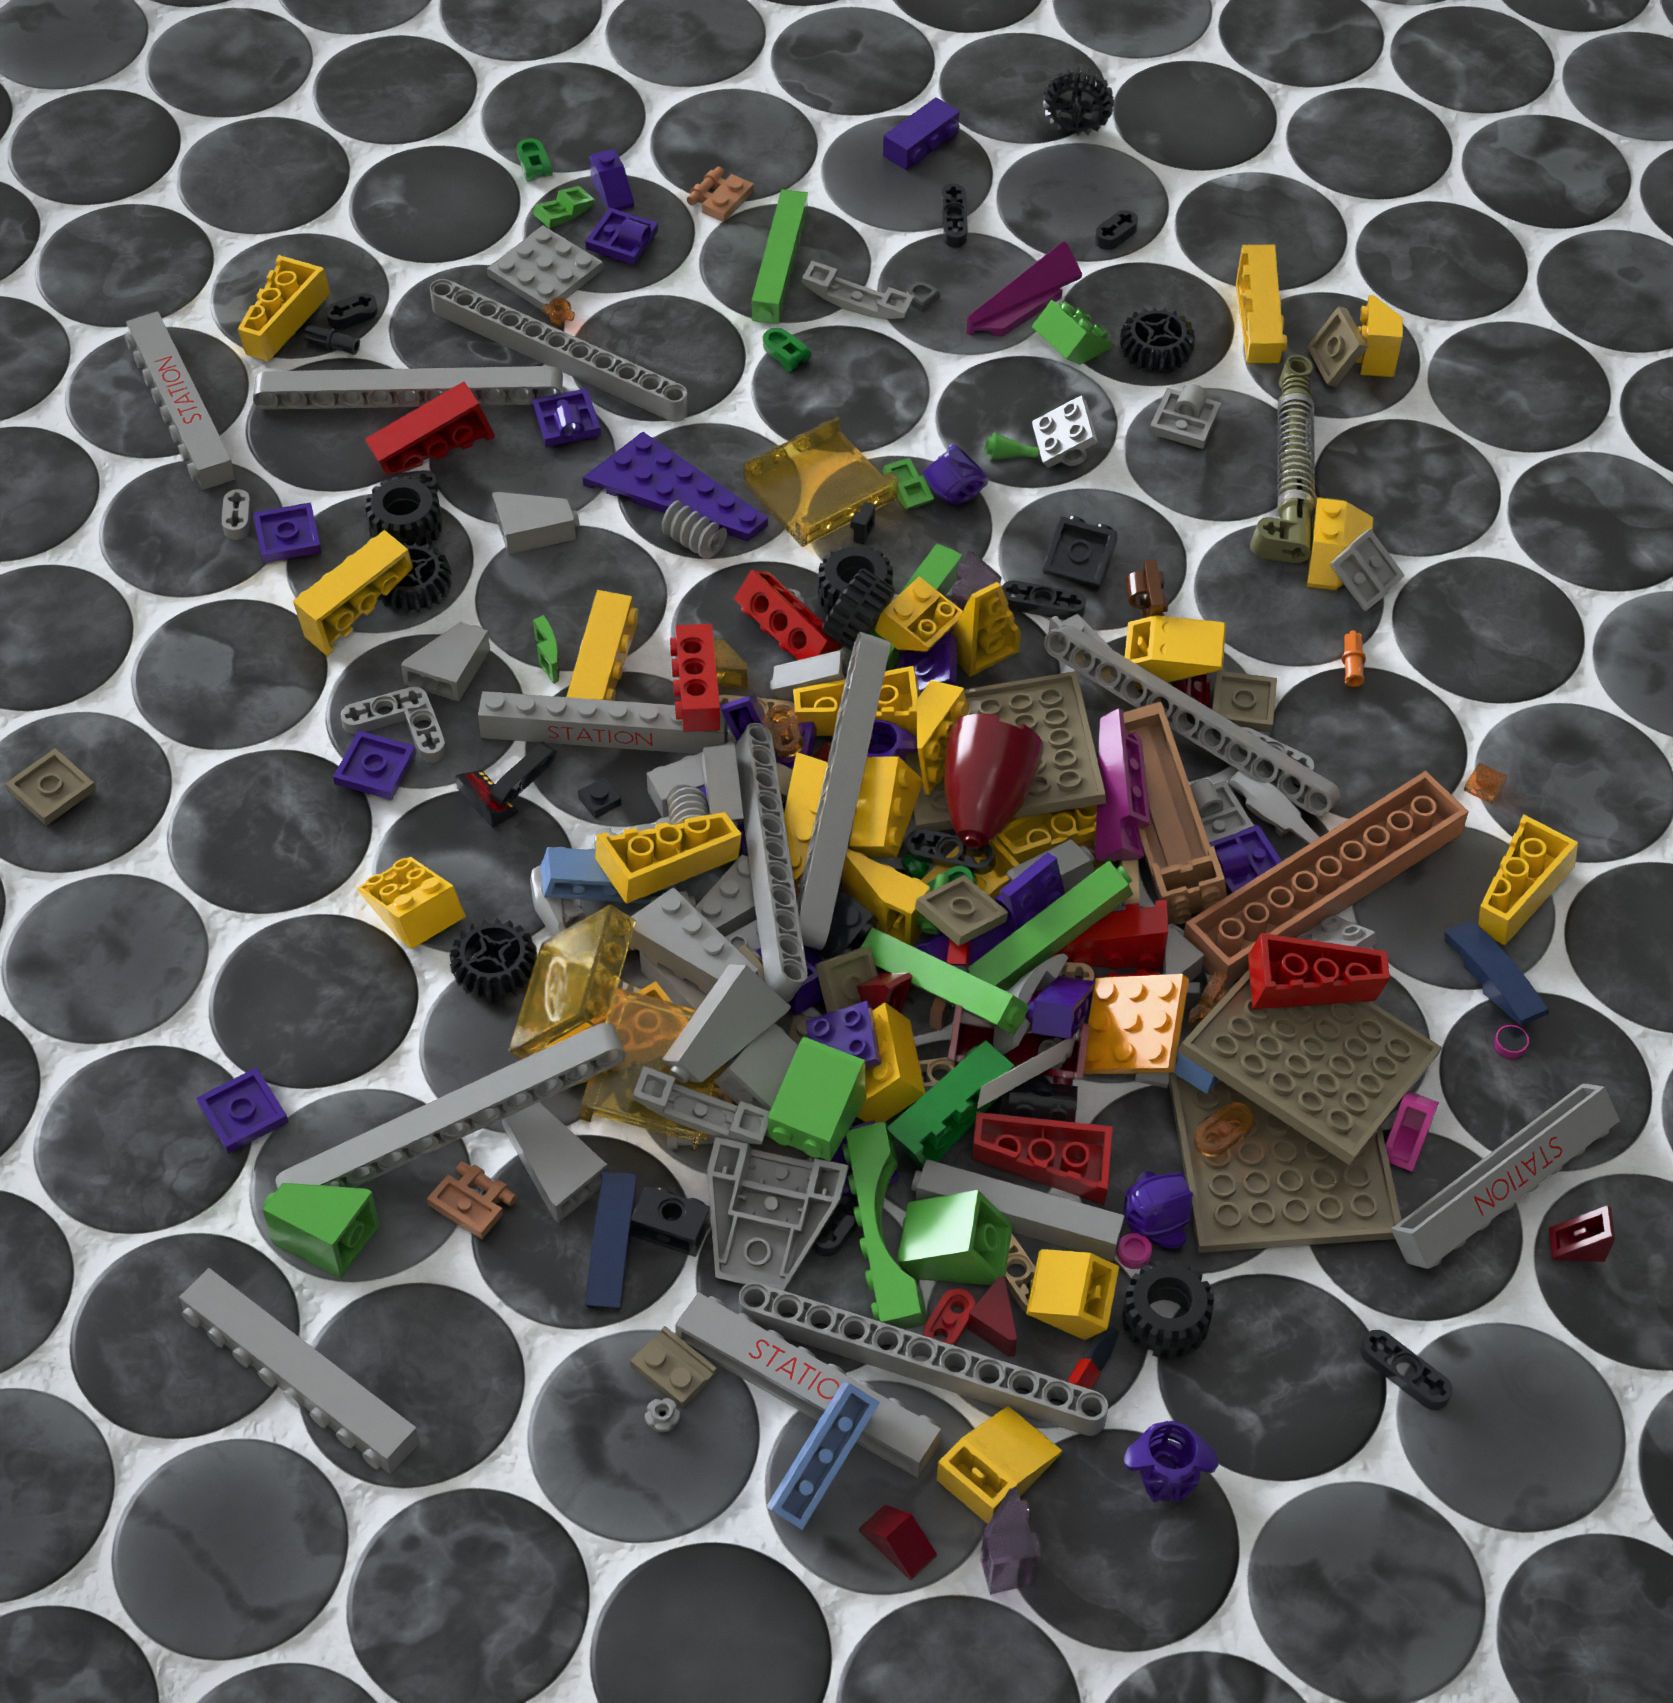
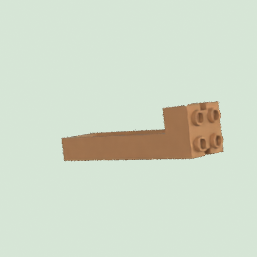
[1123,702,1227,925]

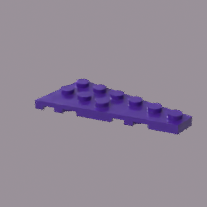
[582,432,768,542]

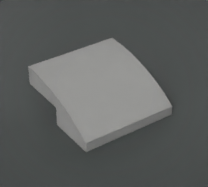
[1329,529,1405,611]

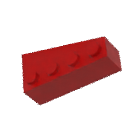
[1248,933,1390,1010]

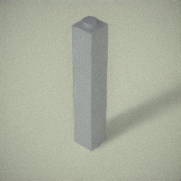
[911,1159,1125,1261]

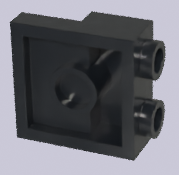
[1043,516,1118,589]
[809,888,879,960]

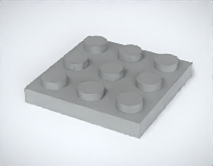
[487,225,603,314]

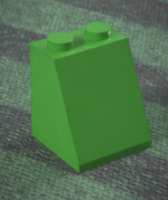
[767,1037,866,1161]
[262,1183,380,1279]
[897,1190,1013,1285]

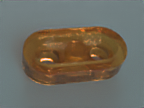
[764,704,804,758]
[1194,1102,1254,1157]

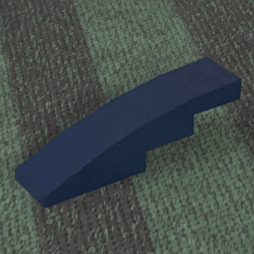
[1444,920,1549,1026]
[585,1171,638,1309]

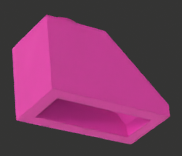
[1386,1091,1439,1172]

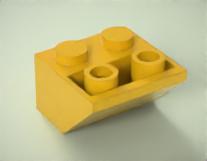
[1356,295,1403,377]
[875,576,963,651]
[1026,1249,1119,1340]

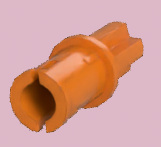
[1342,630,1366,687]

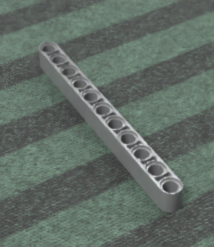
[430,279,688,422]
[253,366,563,410]
[1044,625,1341,816]
[797,632,891,950]
[735,723,808,1002]
[275,1023,626,1188]
[739,1282,1108,1436]

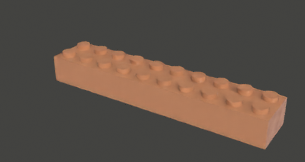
[1183,771,1469,987]

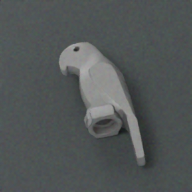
[1229,771,1320,844]
[530,865,586,959]

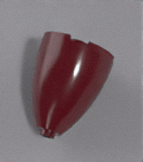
[944,714,1044,848]

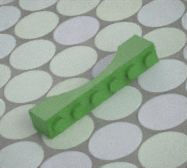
[843,1121,928,1330]

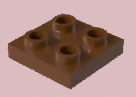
[1125,559,1168,619]

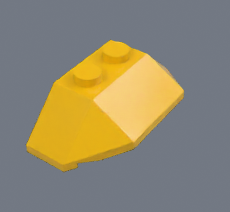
[1307,497,1373,590]

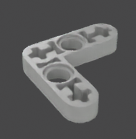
[341,687,446,763]

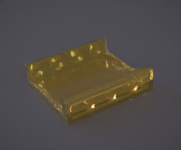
[743,416,898,548]
[509,904,636,1059]
[577,987,727,1151]

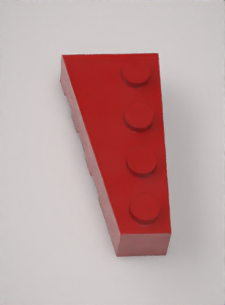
[365,381,496,476]
[1050,900,1168,970]
[972,1112,1113,1205]

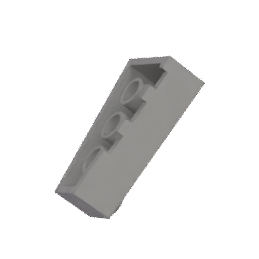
[622,887,758,995]

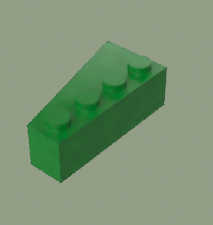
[886,1040,1015,1169]

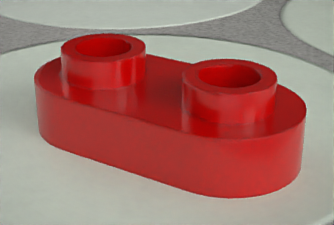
[923,1288,975,1346]

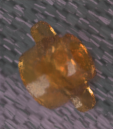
[542,298,575,326]

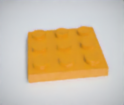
[1083,974,1189,1075]

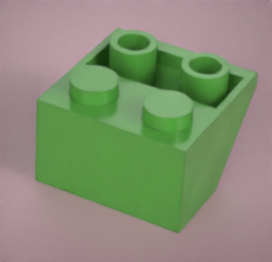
[1032,300,1114,365]

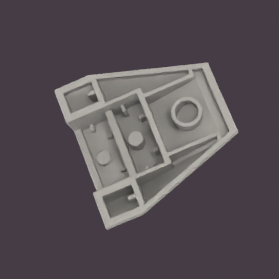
[707,1137,849,1291]

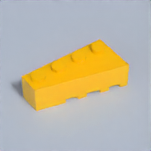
[238,255,331,362]
[293,530,413,657]
[566,590,639,701]
[1478,814,1578,945]

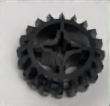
[1043,67,1114,136]
[1120,306,1195,374]
[378,541,452,614]
[449,918,538,1001]

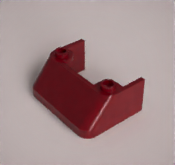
[948,1005,1090,1086]

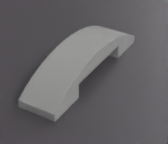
[801,260,914,319]
[993,953,1068,1055]
[632,1066,770,1145]

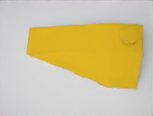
[951,582,1021,677]

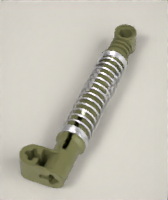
[1250,355,1315,563]

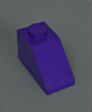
[589,149,635,211]
[720,694,768,742]

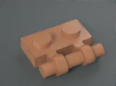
[686,166,754,222]
[427,1161,518,1239]

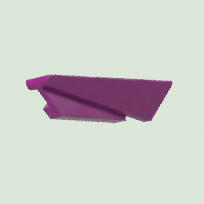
[966,241,1083,337]
[1095,708,1151,861]

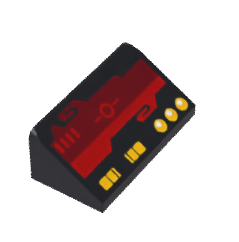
[455,771,518,828]

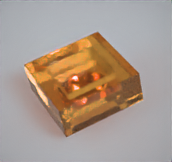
[1464,762,1507,804]

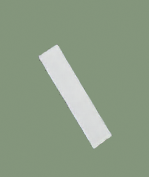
[977,1034,1076,1109]

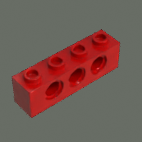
[734,570,843,660]
[670,624,720,732]

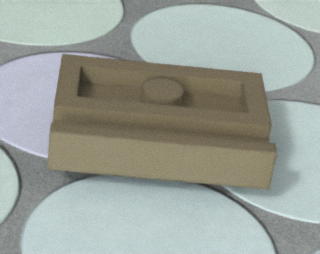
[630,1326,717,1409]

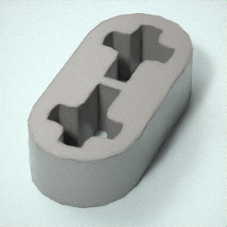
[222,489,252,540]

